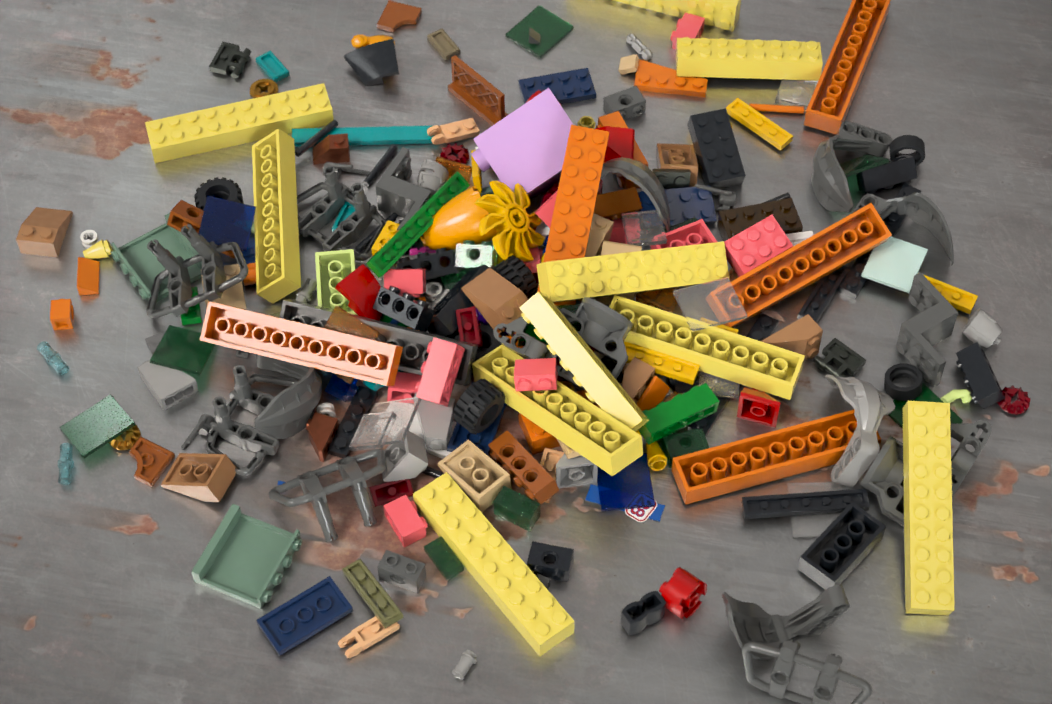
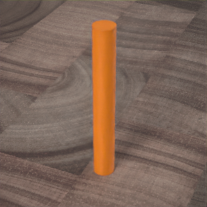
[749,103,804,114]

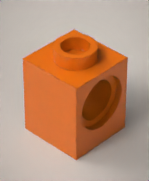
[50,299,74,331]

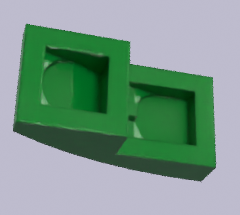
[181,286,202,326]

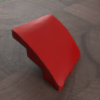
[335,264,382,321]

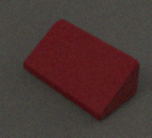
[456,306,483,348]
[368,479,414,507]

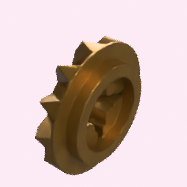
[249,79,278,98]
[107,421,141,450]

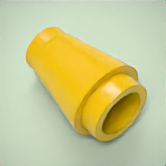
[646,441,667,471]

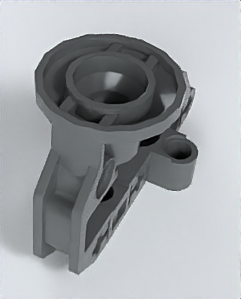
[493,297,633,391]
[860,420,992,527]

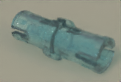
[37,341,69,376]
[57,443,74,485]

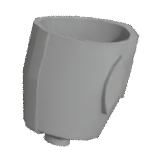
[417,159,449,195]
[962,308,1003,348]

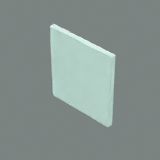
[861,237,928,293]

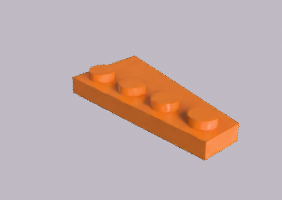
[634,59,708,97]

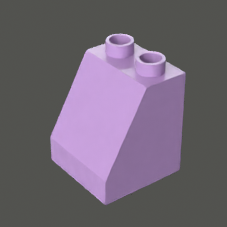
[471,88,573,199]

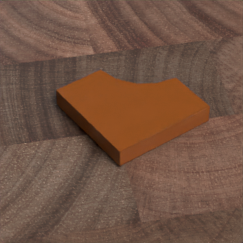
[377,0,422,33]
[129,437,175,487]

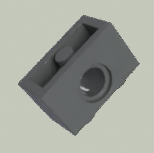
[603,86,646,121]
[377,550,426,593]

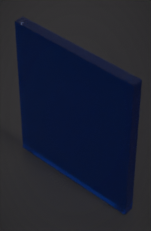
[199,196,256,252]
[597,453,655,512]

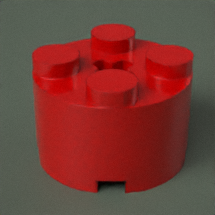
[659,567,707,619]

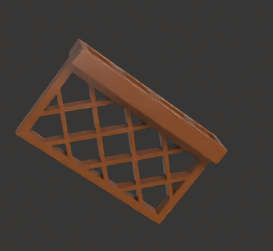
[448,55,508,126]

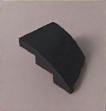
[344,39,399,86]

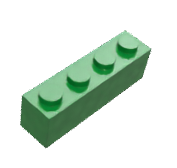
[638,383,719,445]

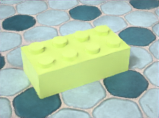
[315,249,359,316]

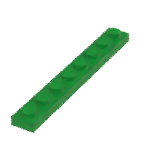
[366,171,470,278]

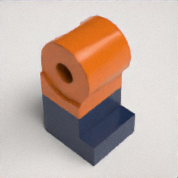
[241,248,256,286]

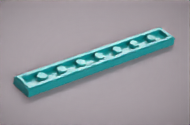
[292,125,435,147]

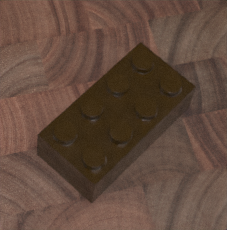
[717,198,803,241]

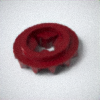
[440,143,470,168]
[998,385,1031,414]

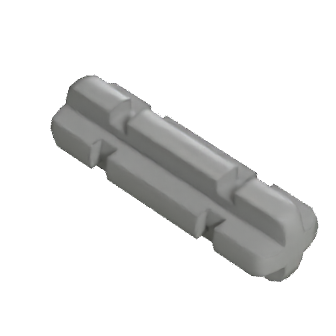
[626,33,653,61]

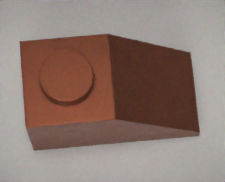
[313,134,350,164]
[306,412,339,462]

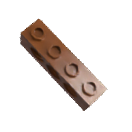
[167,199,249,259]
[488,430,559,505]

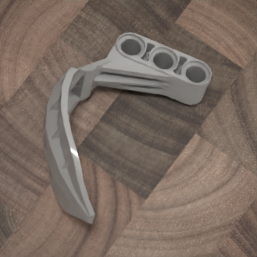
[825,374,895,487]

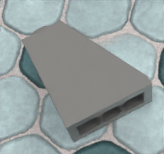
[138,358,199,411]
[414,393,455,451]

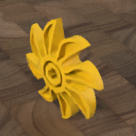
[475,181,547,262]

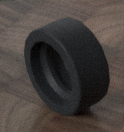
[889,135,925,166]
[884,363,923,401]

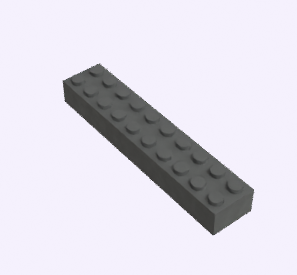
[280,299,478,386]

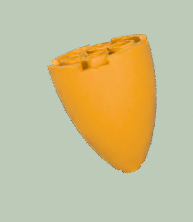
[420,185,497,251]

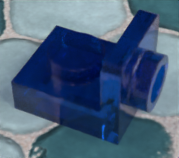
[324,373,358,402]

